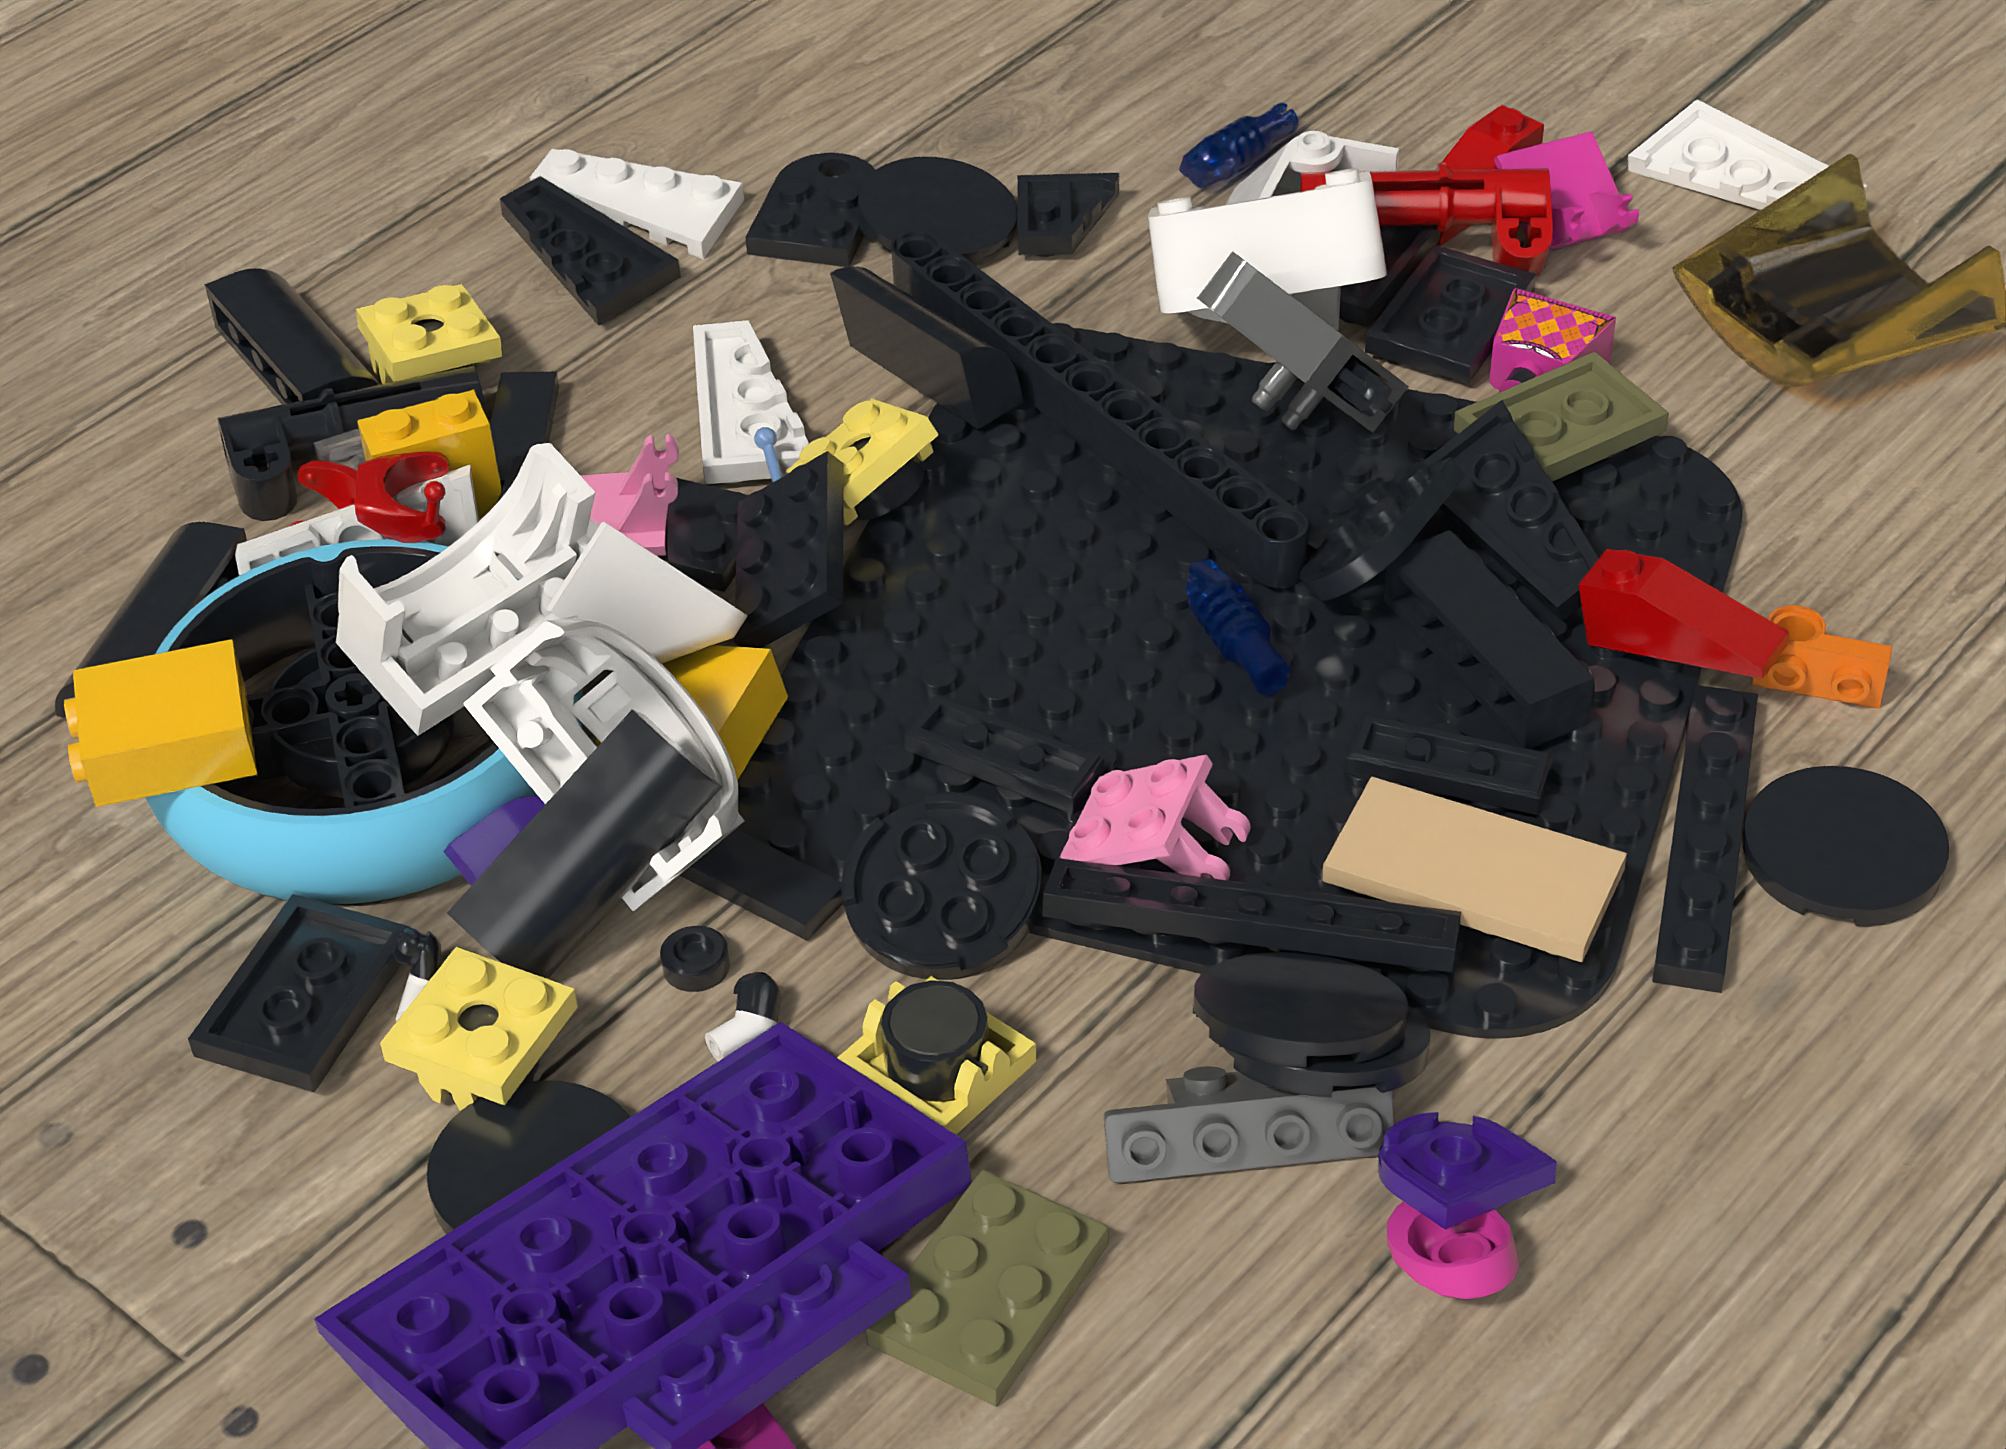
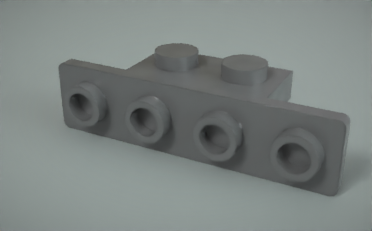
[1104,1066,1394,1183]

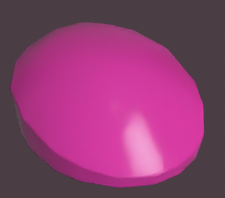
[1387,1201,1519,1299]

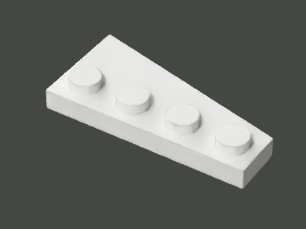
[1628,100,1867,231]
[530,149,744,259]
[693,320,809,485]
[235,465,479,576]

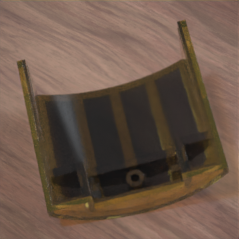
[1672,154,2006,387]

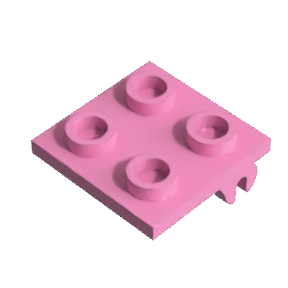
[580,434,679,556]
[1059,754,1251,880]

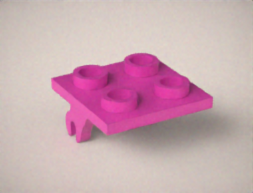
[1494,131,1639,251]

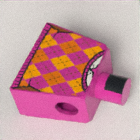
[1490,288,1616,393]

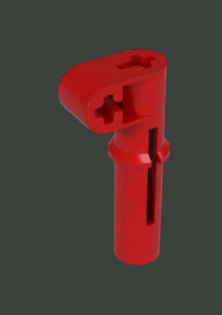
[1300,163,1553,277]

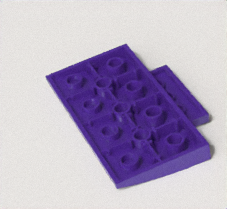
[314,1022,972,1449]

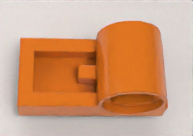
[1752,605,1893,709]

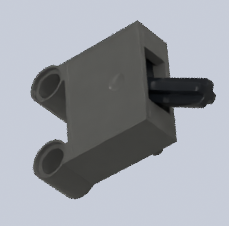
[1197,251,1409,433]

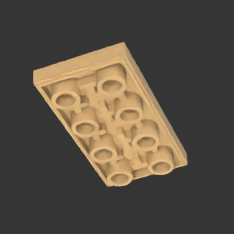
[1322,776,1627,962]

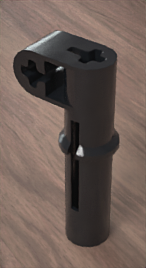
[217,366,486,521]

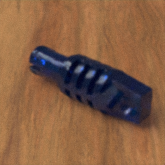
[1179,102,1299,188]
[1186,559,1291,695]

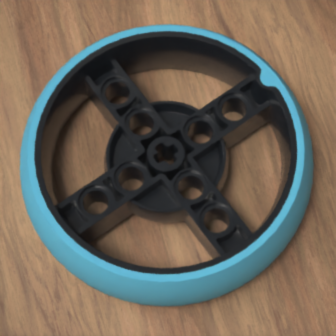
[145,539,583,904]

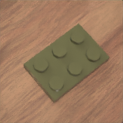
[1454,352,1669,481]
[866,1169,1109,1407]

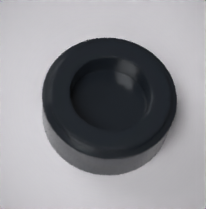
[660,926,730,992]

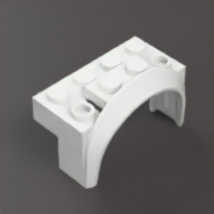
[336,443,596,736]
[463,615,745,911]

